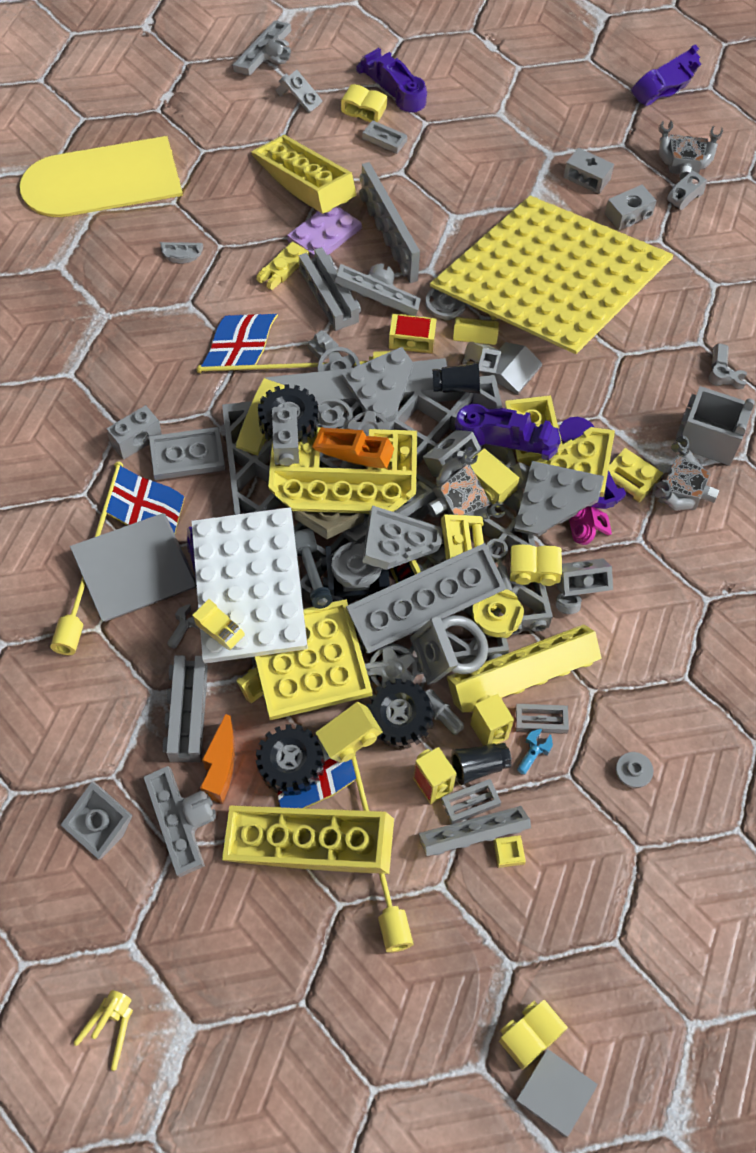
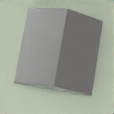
[481,342,543,395]
[61,782,133,859]

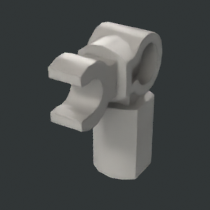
[708,343,747,389]

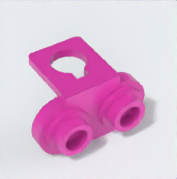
[569,506,612,545]

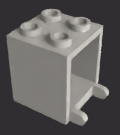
[676,386,755,466]

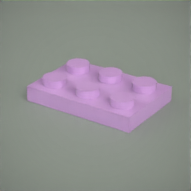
[287,206,362,258]

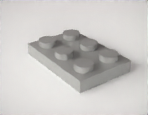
[149,427,225,480]

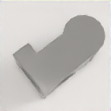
[667,170,707,210]
[465,342,501,373]

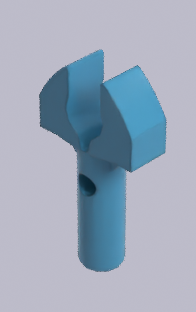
[517,729,553,775]

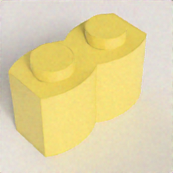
[341,84,387,123]
[510,545,562,586]
[499,1000,568,1070]

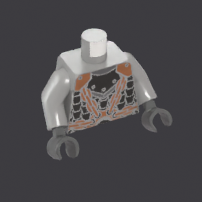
[658,121,723,180]
[654,436,719,511]
[428,447,506,520]

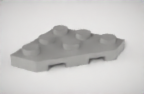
[342,347,413,423]
[514,461,604,537]
[362,505,442,570]

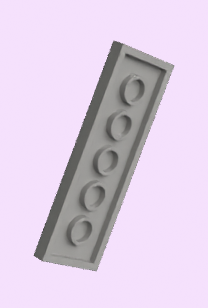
[359,162,420,283]
[346,543,507,654]

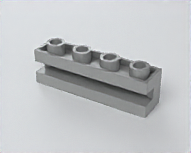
[299,247,361,331]
[163,655,208,762]

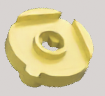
[472,589,524,638]

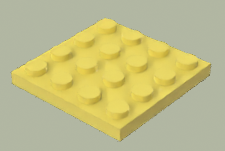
[255,599,372,720]

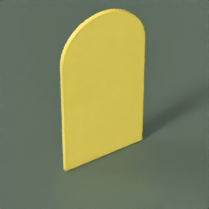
[20,136,183,217]

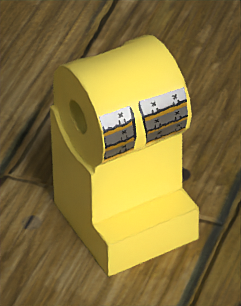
[192,599,245,650]

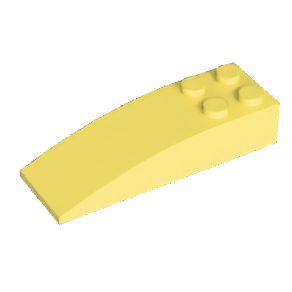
[251,135,357,214]
[222,806,394,874]

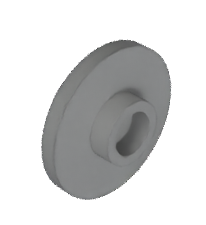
[616,752,653,788]

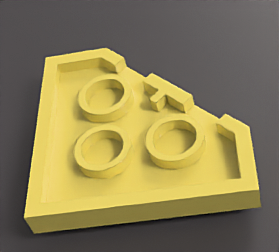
[536,427,615,497]

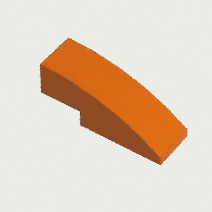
[313,427,394,469]
[200,714,235,804]

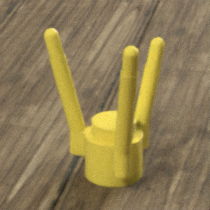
[74,990,133,1071]

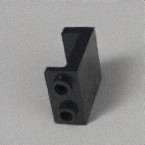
[321,546,390,601]

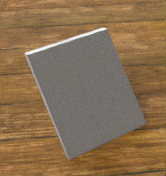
[70,513,197,622]

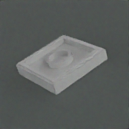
[516,1049,598,1138]

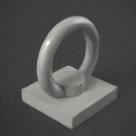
[410,615,488,685]

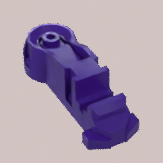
[631,44,701,106]
[356,48,427,113]
[455,404,561,460]
[559,417,626,509]

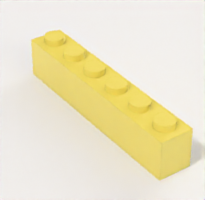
[447,624,601,713]

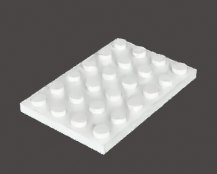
[192,507,308,663]

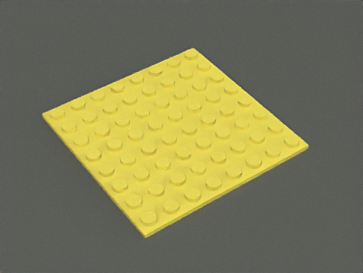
[430,196,673,354]

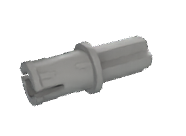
[426,689,464,735]

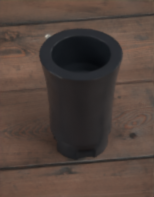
[432,362,480,394]
[451,743,512,785]

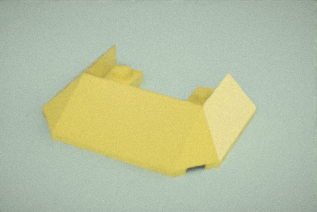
[268,427,417,514]

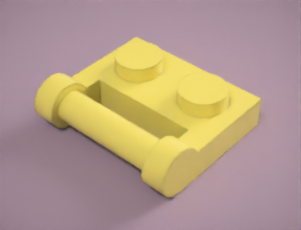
[608,448,663,503]
[441,515,484,560]

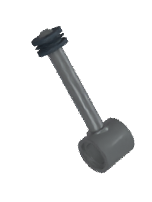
[294,528,333,609]

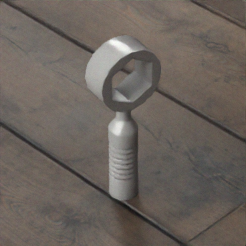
[486,539,513,592]

